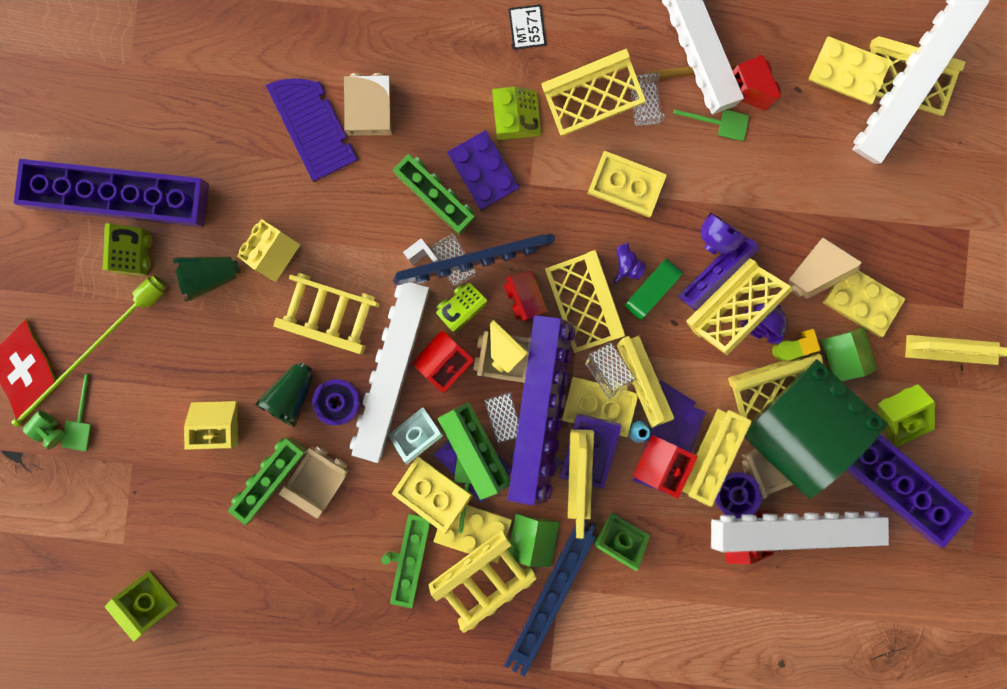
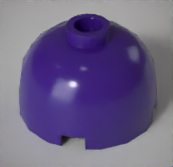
[700,212,747,255]
[740,303,788,344]
[715,473,762,519]

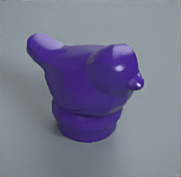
[613,242,646,284]

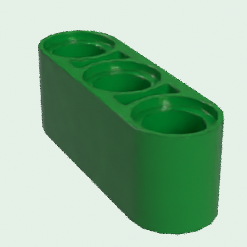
[623,258,684,320]

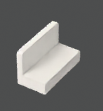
[403,239,438,265]

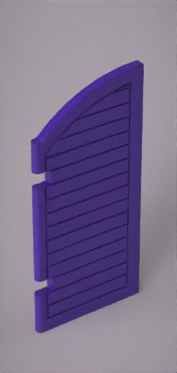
[265,79,358,182]

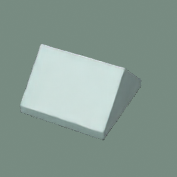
[388,407,445,464]

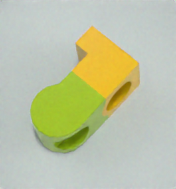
[772,329,820,360]

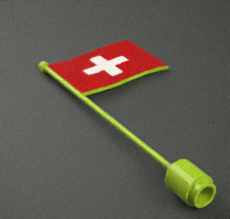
[0,275,167,427]

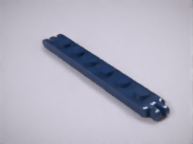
[393,234,555,285]
[504,519,596,677]

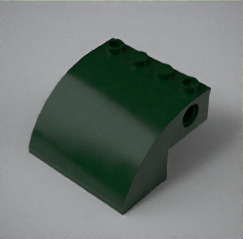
[744,359,889,499]

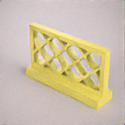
[869,36,966,116]
[541,49,646,137]
[545,250,626,353]
[686,258,793,355]
[905,335,1007,365]
[728,352,823,418]
[568,429,594,538]

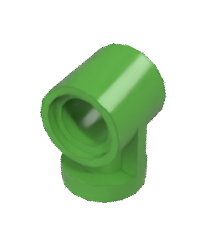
[22,410,65,450]

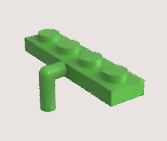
[381,513,430,608]

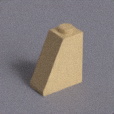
[789,238,862,299]

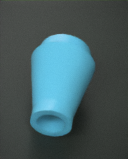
[629,420,651,443]

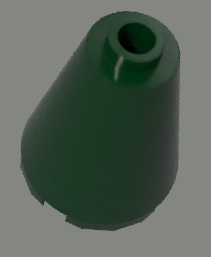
[173,256,240,302]
[255,362,314,428]

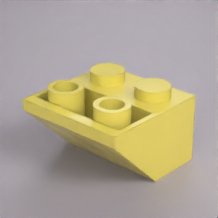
[237,219,300,282]
[184,401,238,449]

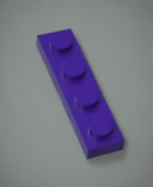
[678,236,760,311]

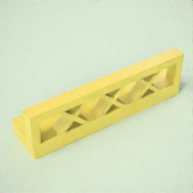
[617,336,674,428]

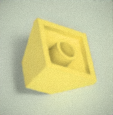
[490,321,527,373]

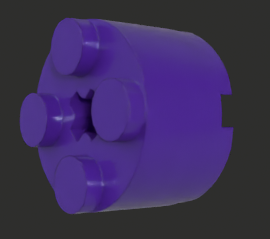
[312,379,362,425]

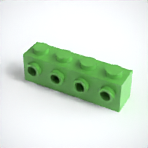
[393,154,475,237]
[437,402,510,500]
[228,437,308,526]

